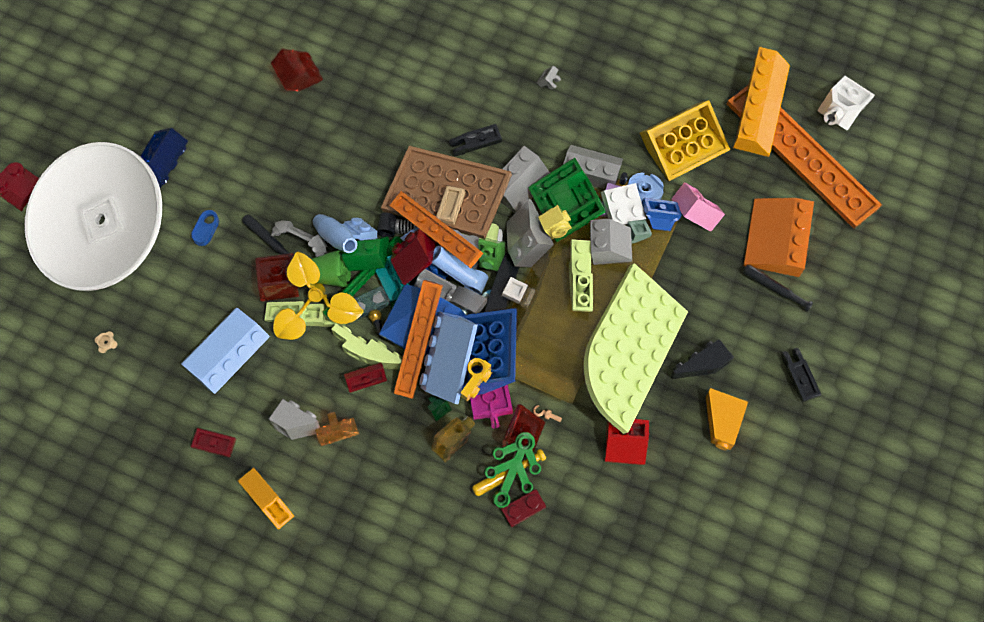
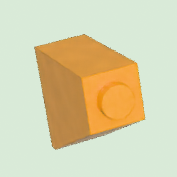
[706,388,748,450]
[238,468,294,530]

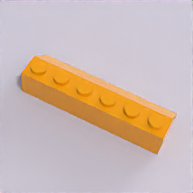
[733,47,790,157]

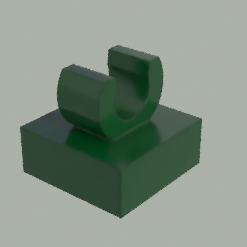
[427,395,452,421]

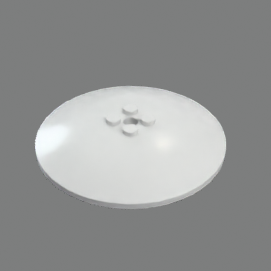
[25,142,162,291]

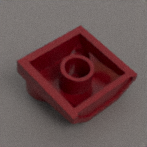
[0,162,39,212]

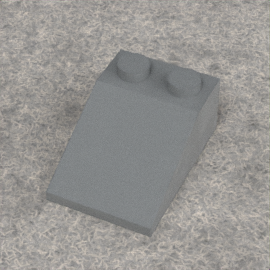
[507,199,554,267]

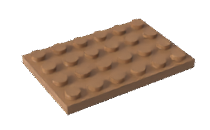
[381,146,512,239]

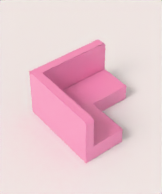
[672,182,725,231]

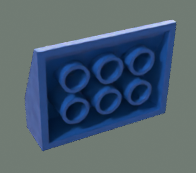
[461,308,517,395]

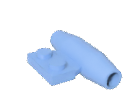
[313,214,377,253]

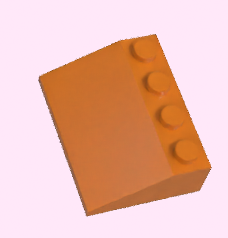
[743,198,814,277]

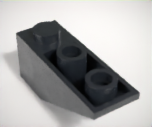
[671,339,734,379]

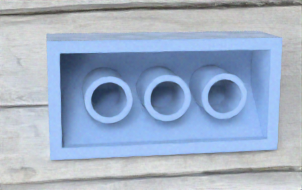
[181,307,270,394]

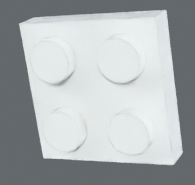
[601,183,646,225]

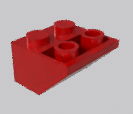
[605,419,649,465]

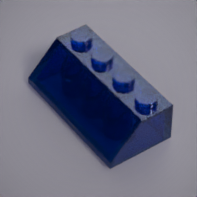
[140,128,188,188]

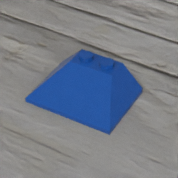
[379,284,465,360]

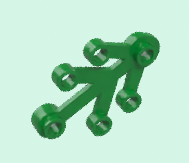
[484,432,541,508]

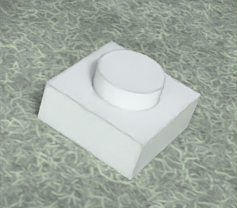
[502,277,528,304]

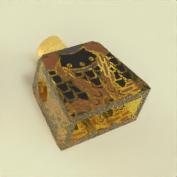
[432,416,475,463]

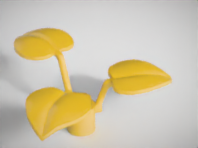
[273,251,364,340]

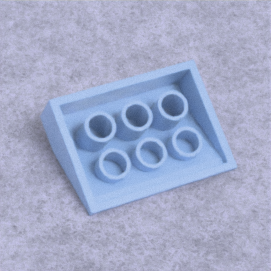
[420,312,478,404]

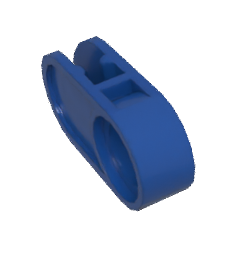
[191,210,219,246]

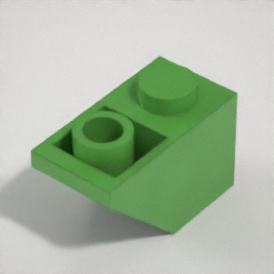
[478,238,505,271]

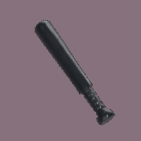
[242,214,293,262]
[743,264,813,312]

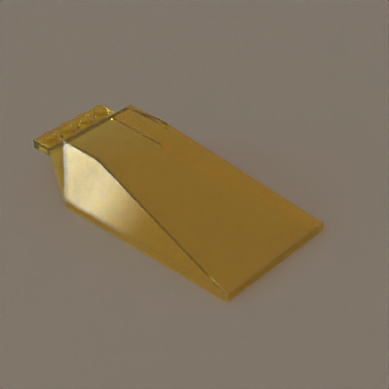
[512,188,677,404]

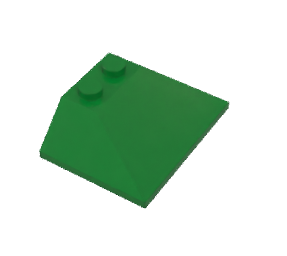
[528,158,606,242]

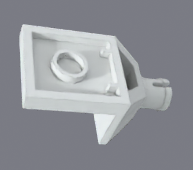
[817,76,875,130]

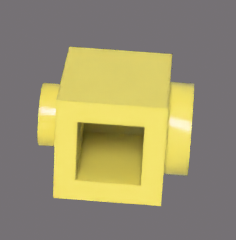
[538,205,572,239]

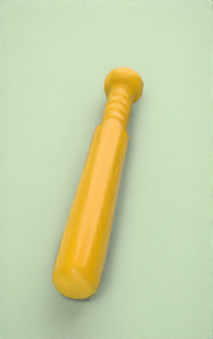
[472,449,546,496]

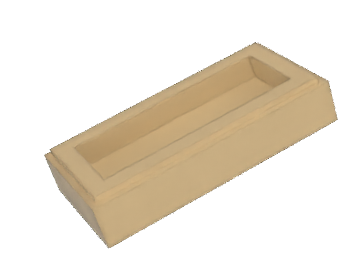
[436,186,466,225]

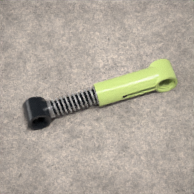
[377,213,499,241]

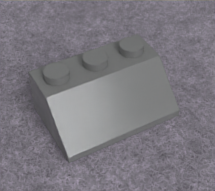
[563,145,623,189]
[501,146,550,213]

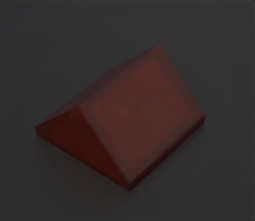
[503,404,546,456]

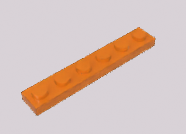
[389,191,483,268]
[394,280,443,399]

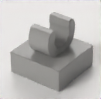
[537,65,561,89]

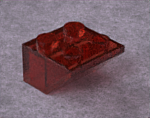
[271,49,323,92]

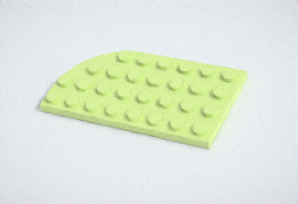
[584,263,688,434]

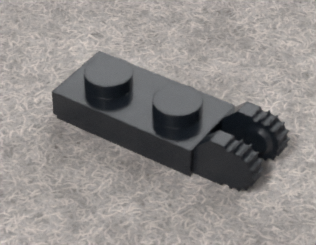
[449,124,502,156]
[781,348,821,403]

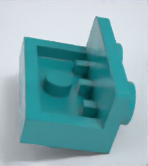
[375,255,411,302]

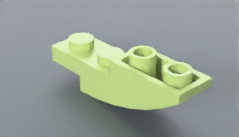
[569,239,593,312]
[331,324,403,369]

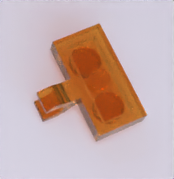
[315,412,359,446]

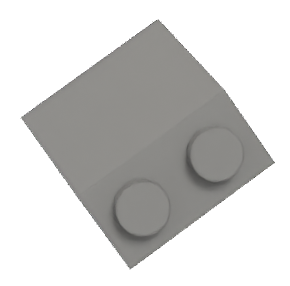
[591,219,632,265]

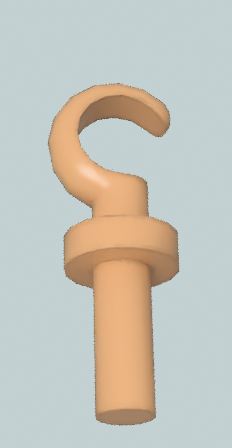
[533,405,562,422]

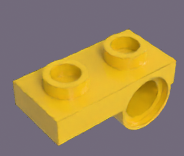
[460,358,492,402]

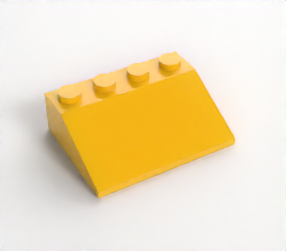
[640,100,730,181]

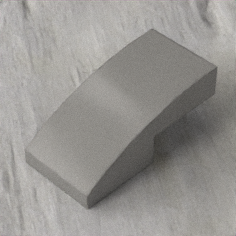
[449,286,488,314]

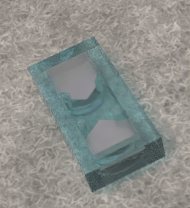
[354,286,391,320]

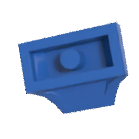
[641,198,682,231]

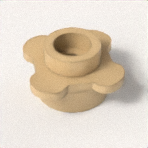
[95,331,117,353]

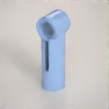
[432,246,488,295]

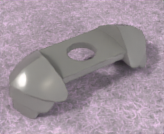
[271,221,328,257]

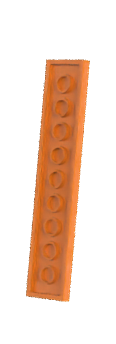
[727,86,882,229]

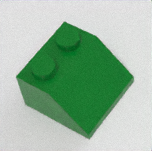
[342,236,389,271]

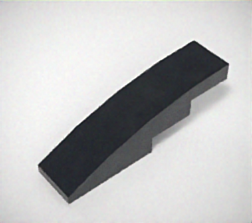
[485,252,520,312]

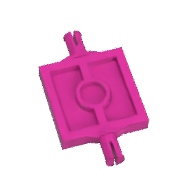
[470,385,513,429]

